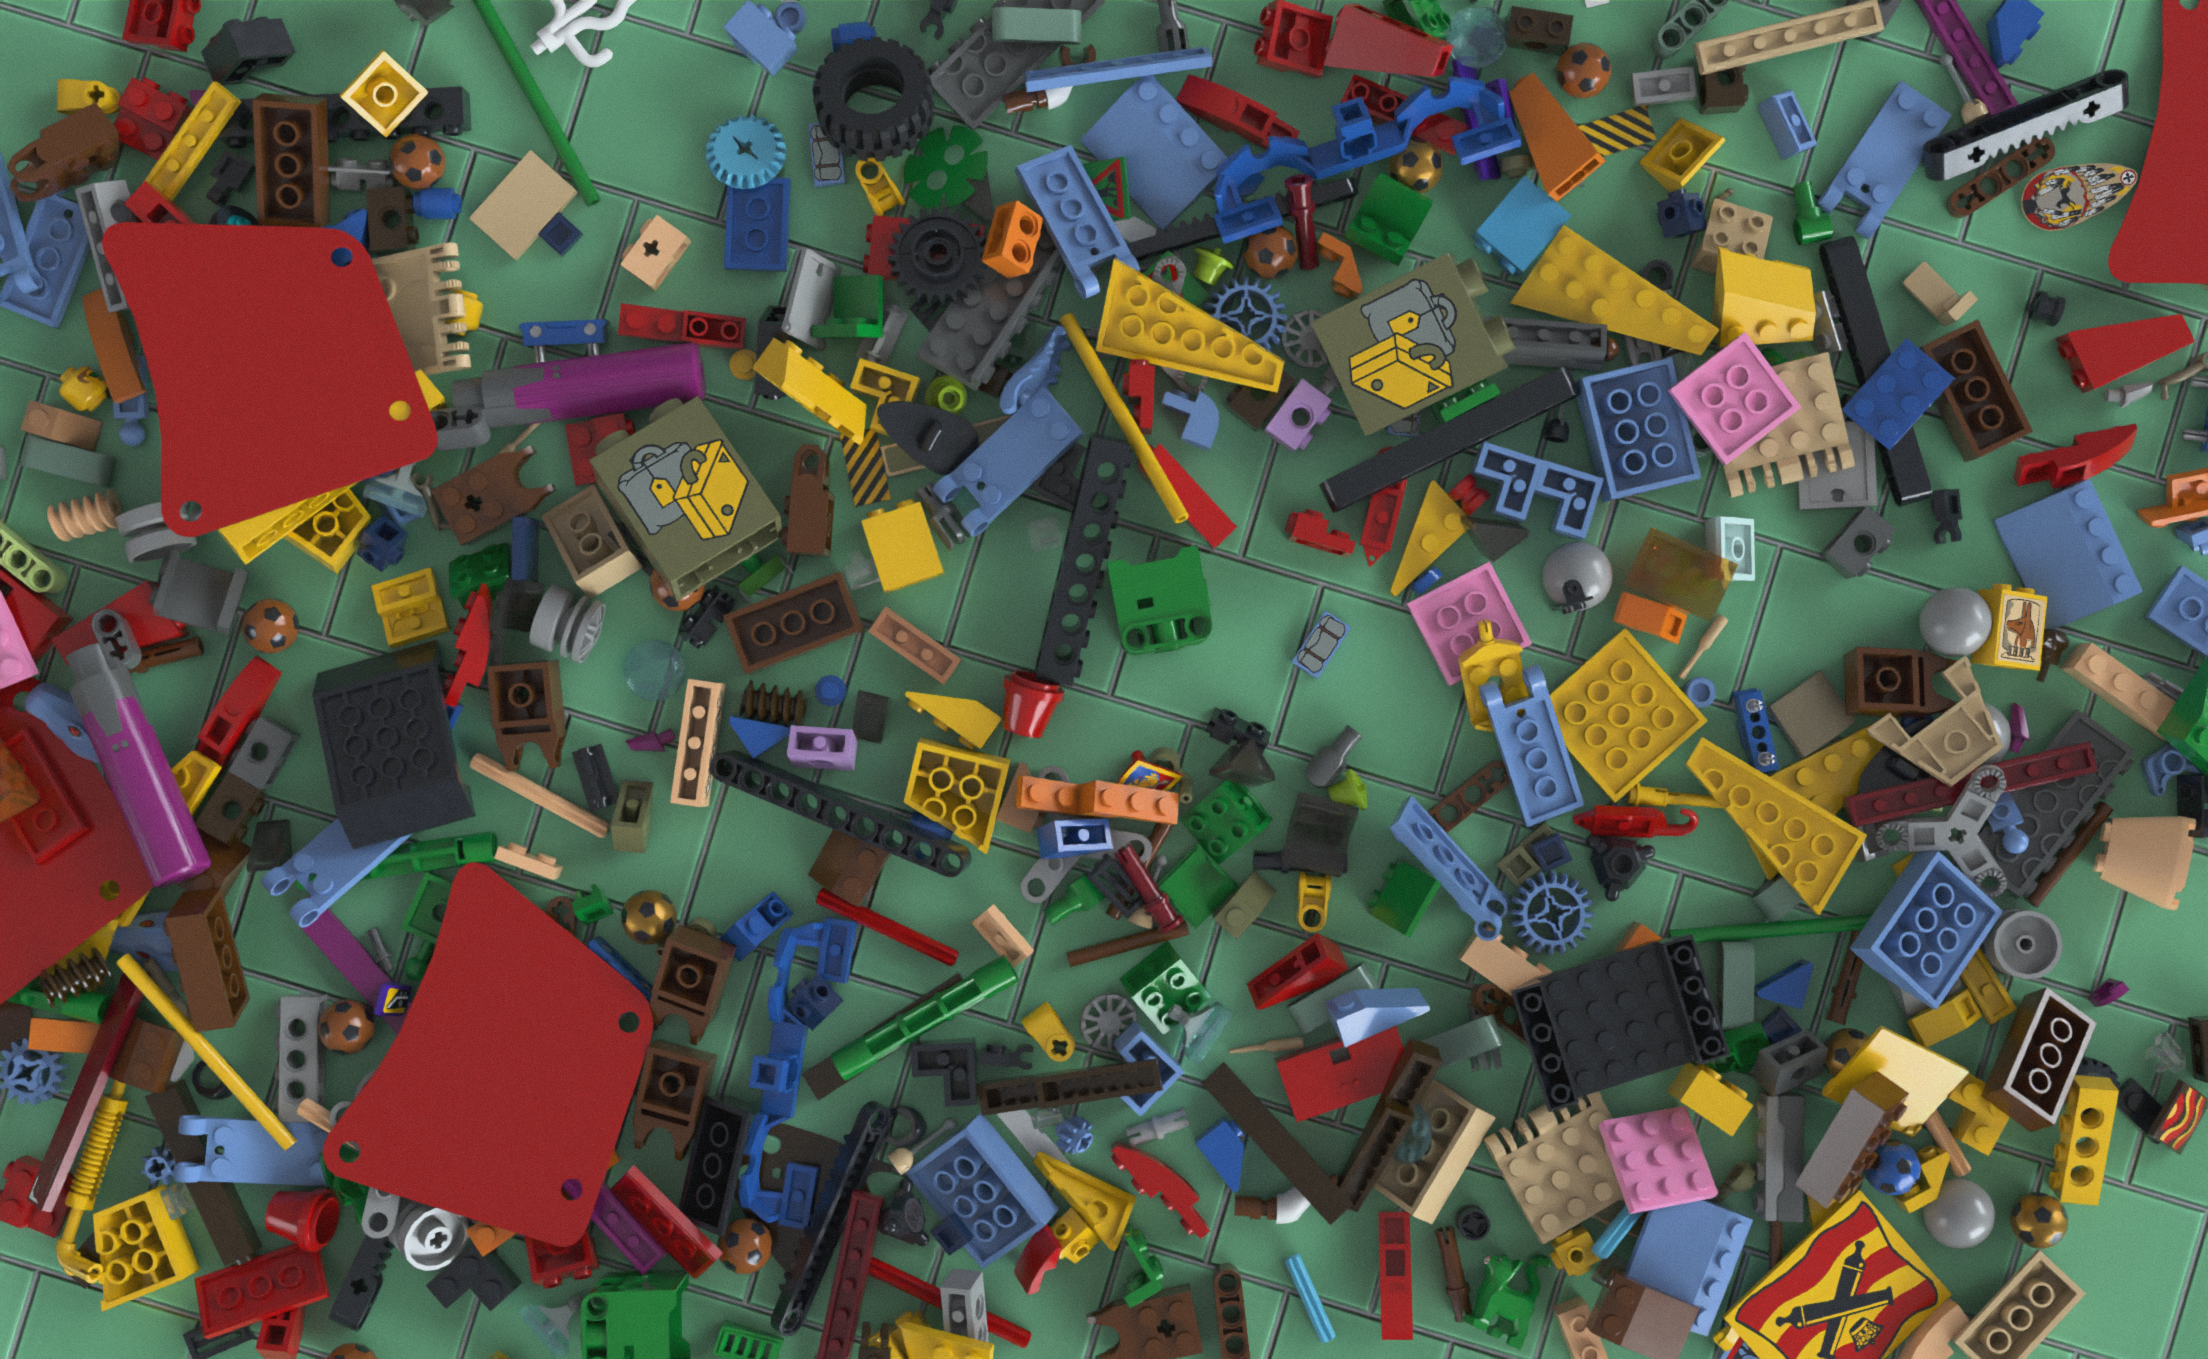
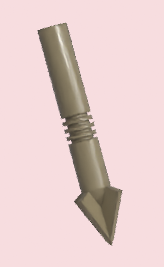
[143,958,201,1033]

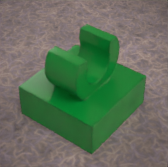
[571,884,614,926]

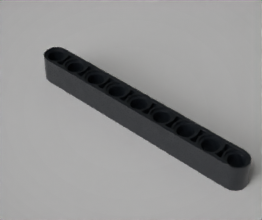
[1819,235,1932,507]
[1319,366,1581,513]
[710,750,972,877]

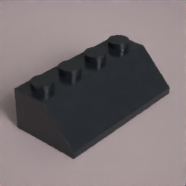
[678,1095,753,1236]

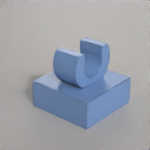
[2175,517,2208,556]

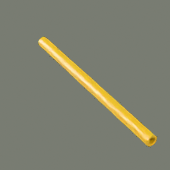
[1059,313,1189,523]
[116,953,298,1151]

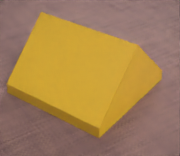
[339,50,428,137]
[1639,117,1725,192]

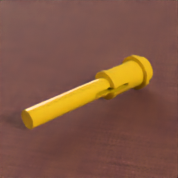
[1627,783,1723,809]

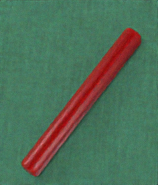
[815,888,959,966]

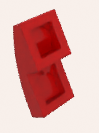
[1014,1224,1062,1295]

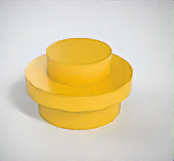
[729,349,756,381]

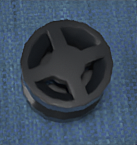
[2028,290,2066,327]

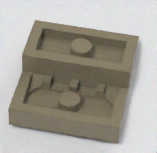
[1766,670,1856,758]

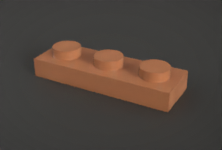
[868,606,962,685]

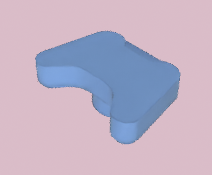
[2141,743,2203,796]

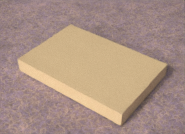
[469,150,578,261]

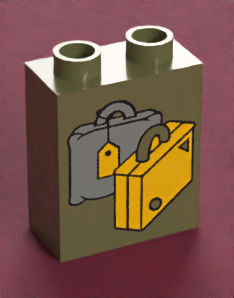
[1311,253,1516,436]
[589,396,782,601]

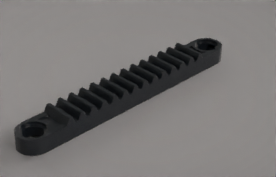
[1126,177,1359,262]
[770,1101,891,1337]

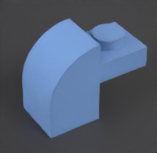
[1161,389,1219,452]

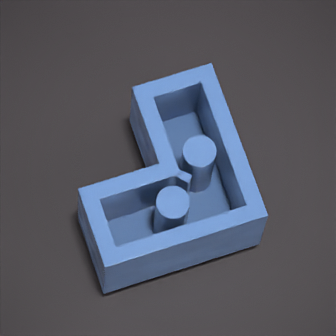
[723,0,798,77]
[1471,442,1544,523]
[1534,460,1604,541]
[1113,1021,1184,1117]

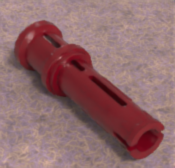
[1284,174,1320,270]
[1114,843,1183,934]

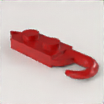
[1359,447,1408,568]
[1572,805,1699,838]

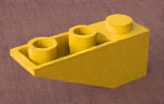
[905,691,1003,750]

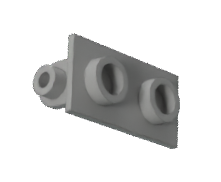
[327,157,396,191]
[1813,290,1849,355]
[855,301,909,366]

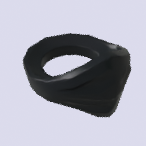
[192,1060,233,1100]
[884,1106,927,1147]

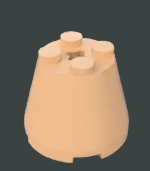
[2093,816,2196,911]

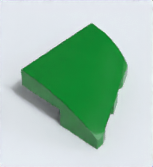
[1706,1022,1771,1073]
[318,1145,369,1225]

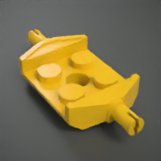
[1458,619,1528,732]

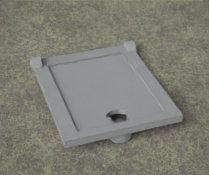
[782,247,841,351]
[1798,421,1878,510]

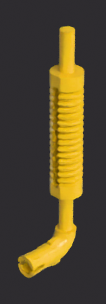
[56,1080,129,1284]

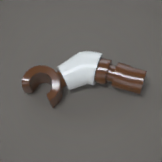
[1002,44,1096,114]
[1234,1173,1337,1224]

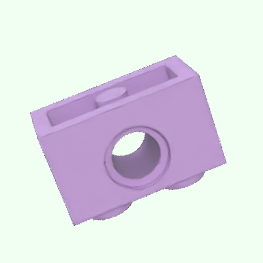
[1264,379,1332,453]
[787,725,858,771]

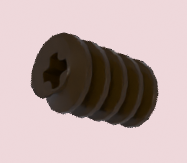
[740,680,808,727]
[38,947,114,1009]

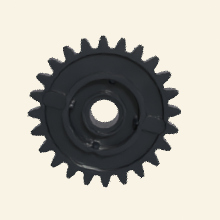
[888,206,988,307]

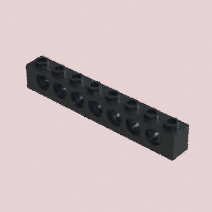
[217,86,471,148]
[1034,432,1134,686]

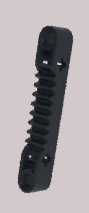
[1923,69,2129,181]
[328,1197,403,1332]

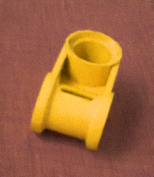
[57,79,121,115]
[855,158,906,216]
[1296,871,1331,932]
[1021,1001,1075,1062]

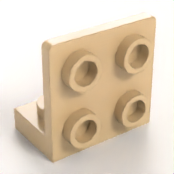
[1690,198,1773,276]

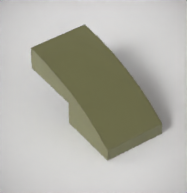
[1496,821,1554,888]

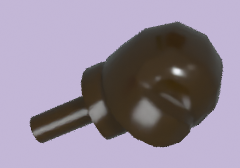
[2036,629,2070,683]

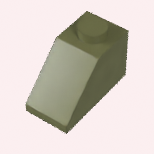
[611,780,654,853]
[1212,870,1277,940]

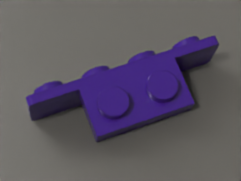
[1451,58,1518,181]

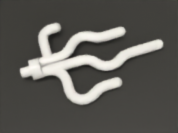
[530,0,637,67]

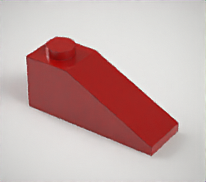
[1247,933,1348,1010]
[255,1305,306,1359]

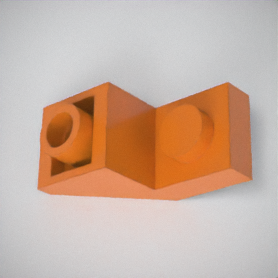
[1317,232,1363,299]
[1612,591,1688,644]

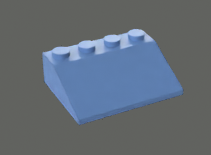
[1080,75,1228,231]
[1575,357,1701,503]
[1992,479,2143,630]
[1849,851,2003,1009]
[905,1112,1059,1269]
[1624,1199,1753,1336]

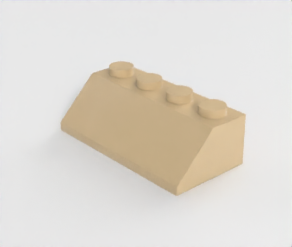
[1373,1079,1496,1224]
[1953,1249,2086,1359]

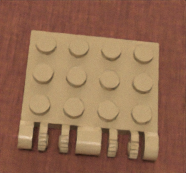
[371,242,471,376]
[1722,352,1855,498]
[1483,1091,1623,1244]

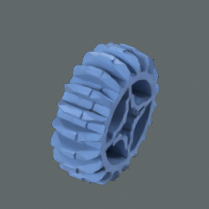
[1205,276,1287,351]
[1509,871,1594,955]

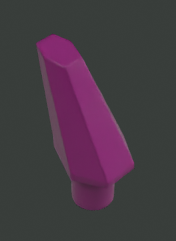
[2008,702,2030,754]
[625,728,676,752]

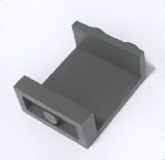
[149,549,248,636]

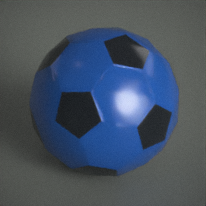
[1863,1139,1921,1195]

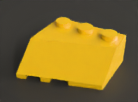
[283,489,371,574]
[904,737,1011,854]
[93,1184,201,1312]

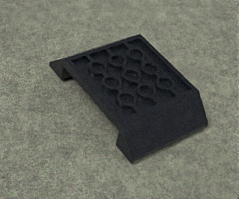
[312,640,476,850]
[1510,934,1730,1112]

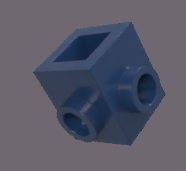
[1656,189,1706,239]
[357,515,408,572]
[787,974,844,1031]

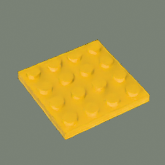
[1549,628,1708,803]

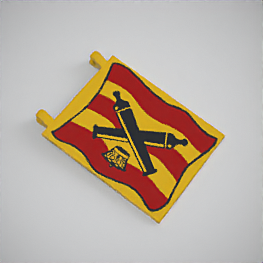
[1713,1189,1952,1359]

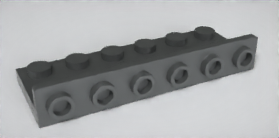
[927,0,1105,130]
[917,224,1064,391]
[1978,709,2135,899]

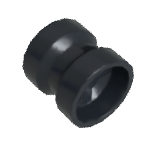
[1455,1204,1490,1241]

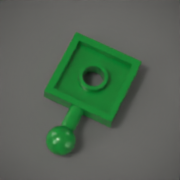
[400,871,452,981]

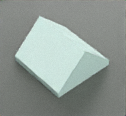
[1705,516,1755,582]

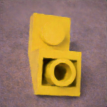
[1907,988,1982,1048]
[1893,1145,1950,1213]

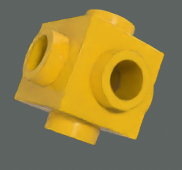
[1050,1207,1101,1264]
[1549,1225,1601,1276]

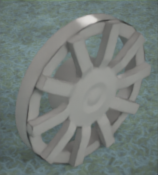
[1281,310,1329,368]
[1079,993,1137,1051]

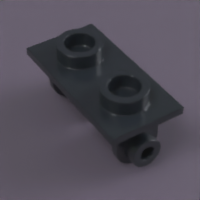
[1552,580,1594,614]
[679,585,735,649]
[1205,707,1271,757]
[572,743,618,811]
[2177,775,2208,838]

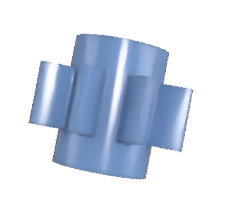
[1055,1114,1093,1155]
[141,1146,176,1185]

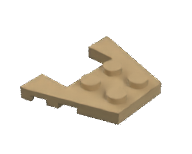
[1865,656,2003,787]

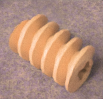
[47,489,122,542]

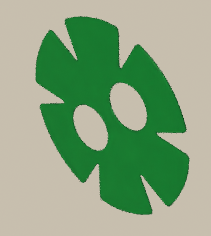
[903,125,988,209]

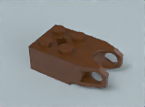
[7,102,119,202]
[782,444,835,558]
[431,446,557,546]
[1843,647,1958,719]
[487,659,566,771]
[650,925,737,1046]
[633,1039,718,1161]
[1086,1283,1203,1359]

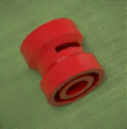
[1448,473,1491,516]

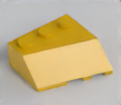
[1711,246,1816,347]
[752,338,866,445]

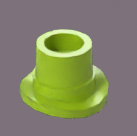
[1192,246,1235,286]
[924,376,967,415]
[1328,769,1368,811]

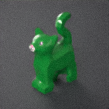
[1462,1254,1552,1350]

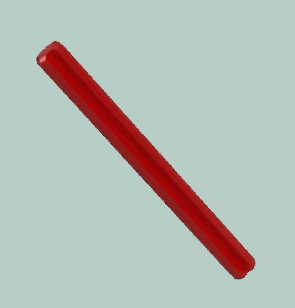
[868,1256,1031,1348]

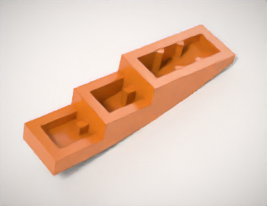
[82,288,147,404]
[28,1017,169,1054]

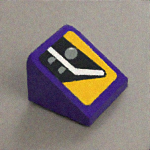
[373,981,412,1016]

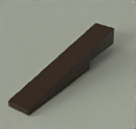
[1337,1038,1442,1212]
[977,1058,1163,1116]
[1201,1062,1353,1226]

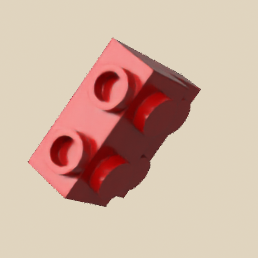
[122,0,201,52]
[1253,0,1333,79]
[113,76,192,161]
[1122,359,1155,435]
[565,413,636,487]
[1284,509,1356,558]
[0,1155,75,1238]
[525,1224,600,1289]

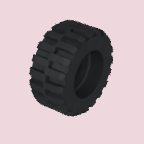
[812,37,934,162]

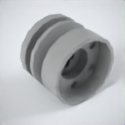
[529,584,606,663]

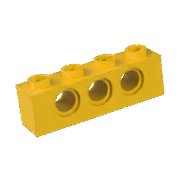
[2049,1075,2119,1206]

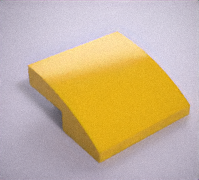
[371,567,451,649]

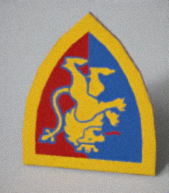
[1117,750,1183,791]

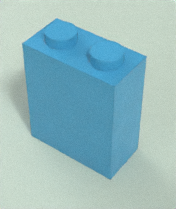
[1472,175,1572,277]

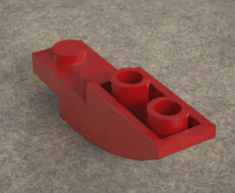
[1175,74,1300,150]
[1340,74,1468,156]
[617,303,746,350]
[2013,424,2138,489]
[442,583,494,708]
[196,656,283,778]
[1111,1141,1210,1239]
[1378,1212,1413,1340]

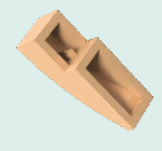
[1897,1298,1970,1359]

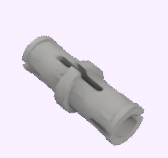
[1125,1107,1190,1148]

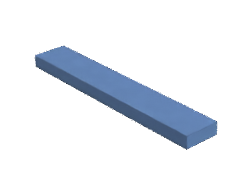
[1024,46,1213,92]

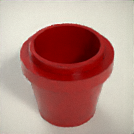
[1002,670,1065,738]
[265,1188,340,1252]

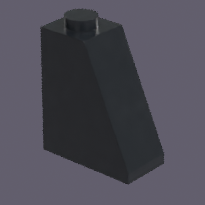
[754,305,796,400]

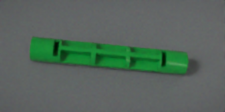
[295,831,499,890]
[830,954,1019,1081]
[6,976,112,1025]

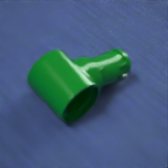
[1792,181,1833,246]
[1043,874,1106,925]

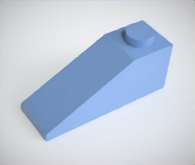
[1325,988,1430,1047]

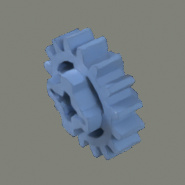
[0,1037,68,1105]

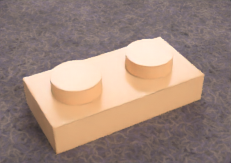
[494,842,563,880]
[972,904,1034,968]

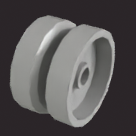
[115,502,197,563]
[1980,907,2063,979]
[387,1197,469,1271]

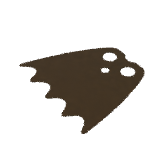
[734,1123,892,1272]

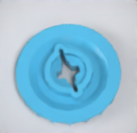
[705,114,786,189]

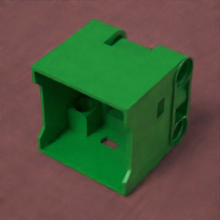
[1107,545,1212,656]
[580,1270,691,1359]

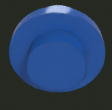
[815,675,846,706]

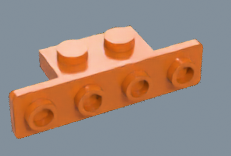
[2137,467,2208,528]

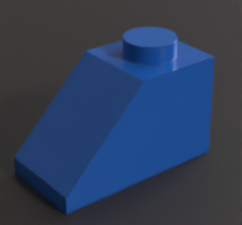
[1037,818,1113,859]
[1194,1116,1244,1193]

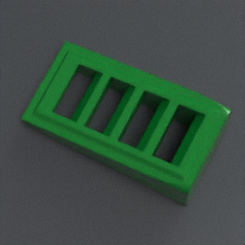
[713,1320,784,1359]

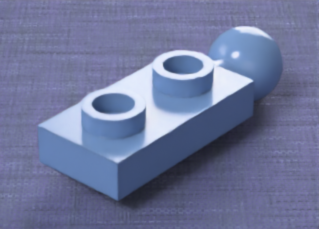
[113,355,149,446]
[1986,792,2029,854]

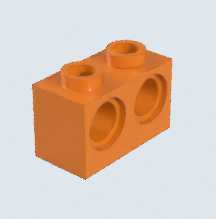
[981,200,1044,279]

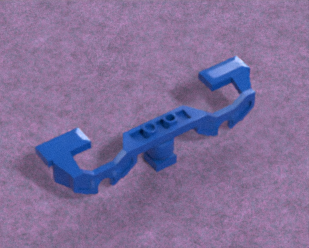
[1213,76,1521,244]
[739,917,857,1230]

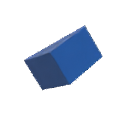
[729,716,791,759]
[1754,959,1814,1009]

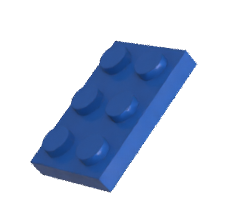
[724,177,791,272]
[1842,338,1955,451]

